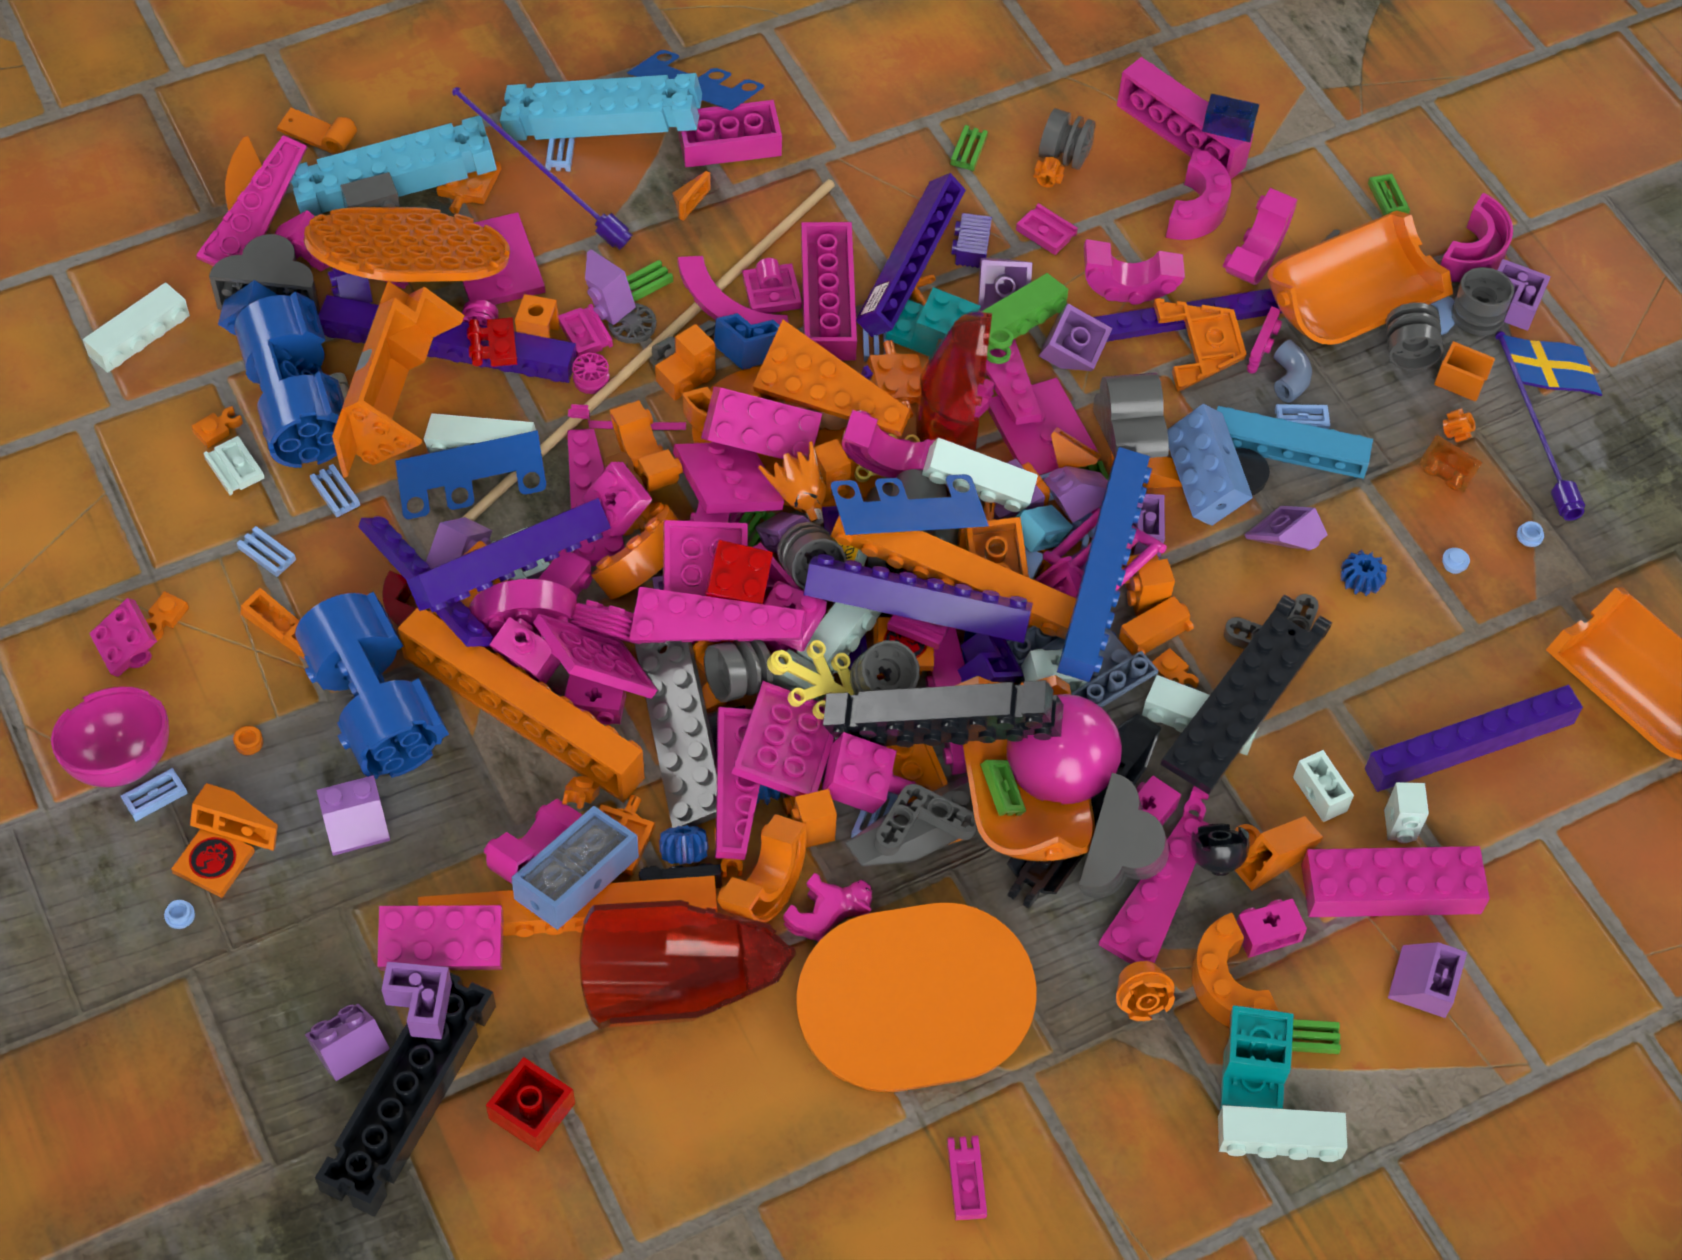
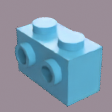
[1015,505,1073,552]

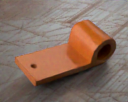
[277,107,357,155]

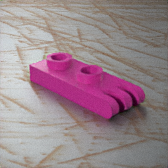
[1247,306,1282,374]
[947,1136,987,1220]

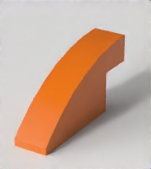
[225,136,262,211]

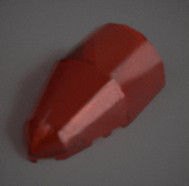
[915,312,992,451]
[579,900,796,1029]

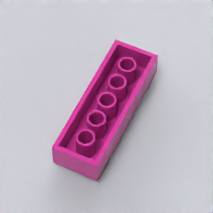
[1117,57,1253,179]
[801,222,857,360]
[1301,846,1490,917]

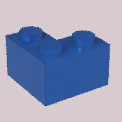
[218,280,277,335]
[714,313,780,369]

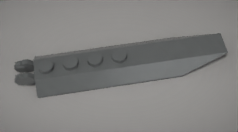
[845,774,978,866]

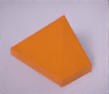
[673,171,711,221]
[1051,427,1101,468]

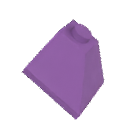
[978,258,1032,311]
[1244,506,1328,550]

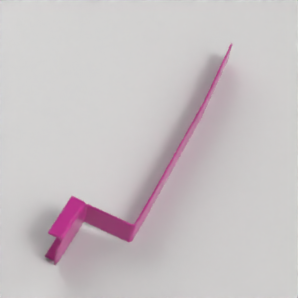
[568,404,686,430]

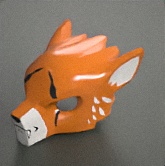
[758,441,826,525]

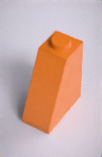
[1235,816,1323,891]

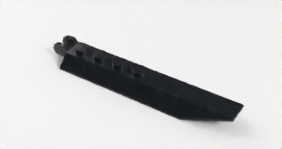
[1007,714,1161,909]

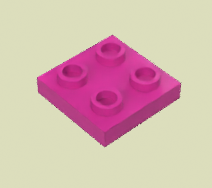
[742,258,802,314]
[89,598,157,677]

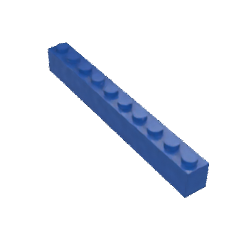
[1057,447,1152,682]

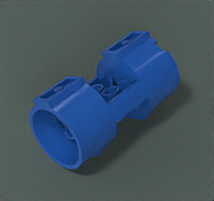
[234,292,344,468]
[295,592,449,779]

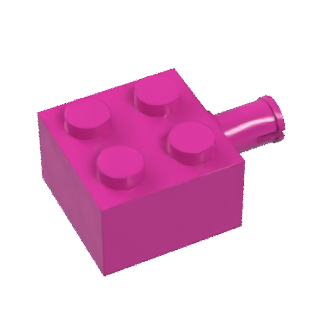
[490,617,561,684]
[822,732,916,814]

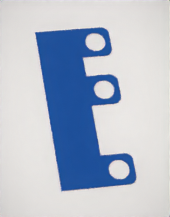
[627,50,764,111]
[395,430,546,519]
[831,474,989,535]

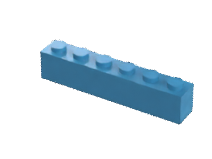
[1217,406,1373,479]

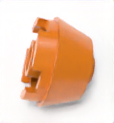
[1116,961,1175,1021]

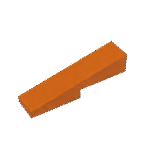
[240,588,305,659]

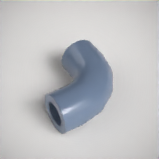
[1274,340,1312,403]

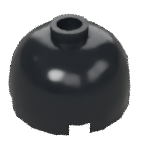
[1191,823,1249,876]

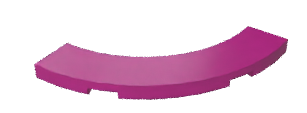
[677,256,788,325]

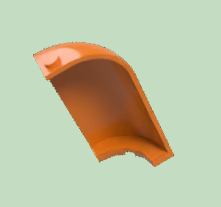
[1267,210,1453,345]
[1546,587,1682,760]
[955,675,1095,861]

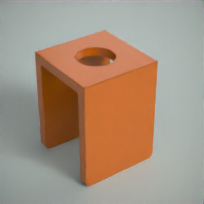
[515,294,560,338]
[1434,341,1495,401]

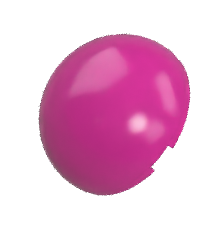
[51,687,170,787]
[1007,694,1122,804]

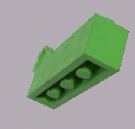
[972,273,1069,364]

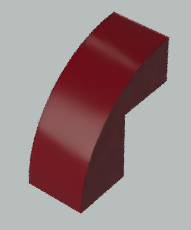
[382,571,417,636]

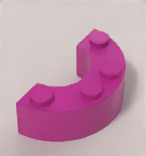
[1166,148,1231,240]
[1223,188,1298,285]
[1441,193,1513,282]
[1084,239,1185,305]
[842,410,935,478]
[469,579,577,649]
[484,799,582,884]

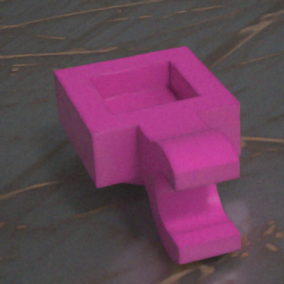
[1182,786,1209,822]

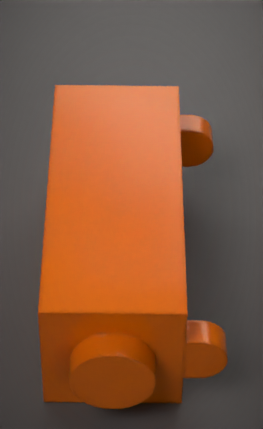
[1119,596,1194,655]

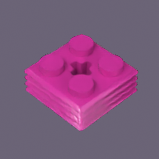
[582,462,652,536]
[764,581,827,652]
[570,600,642,644]

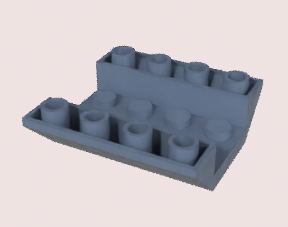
[1007,626,1159,708]

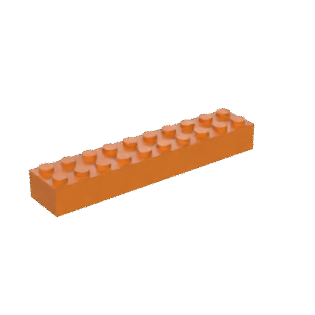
[398,608,645,803]

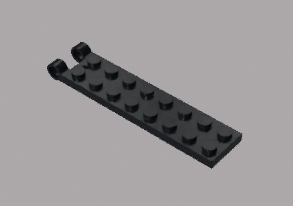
[1160,595,1333,795]

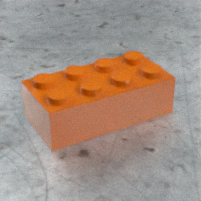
[964,517,1033,629]

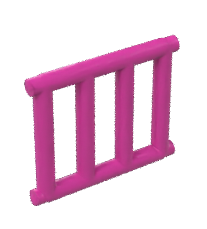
[1043,507,1167,590]

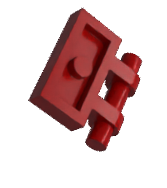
[467,317,517,367]

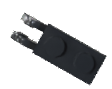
[639,863,722,888]

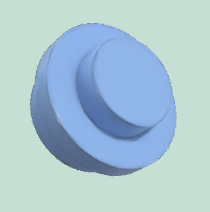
[1517,521,1544,547]
[1442,548,1470,574]
[164,900,195,929]

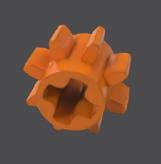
[1033,157,1065,187]
[1443,408,1476,443]

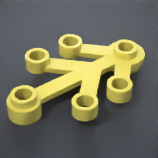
[767,640,855,720]

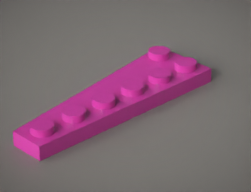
[196,135,307,266]
[966,311,1042,425]
[568,429,625,566]
[629,587,806,643]
[715,707,760,860]
[1099,812,1208,964]

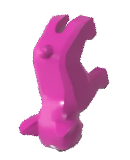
[783,873,872,942]

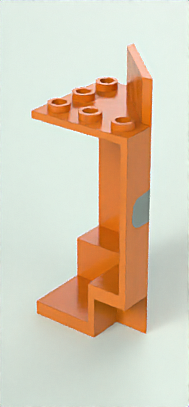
[332,281,465,478]

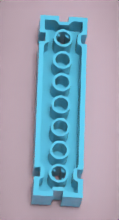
[500,73,702,141]
[291,115,497,216]

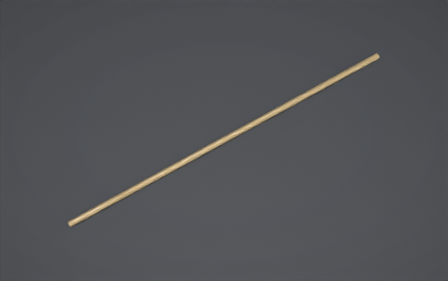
[462,179,835,521]

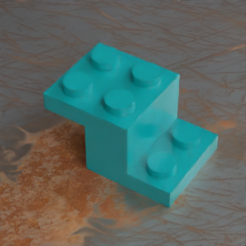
[885,287,981,358]
[1220,1005,1294,1109]

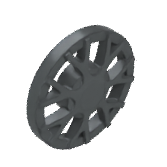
[608,303,657,344]

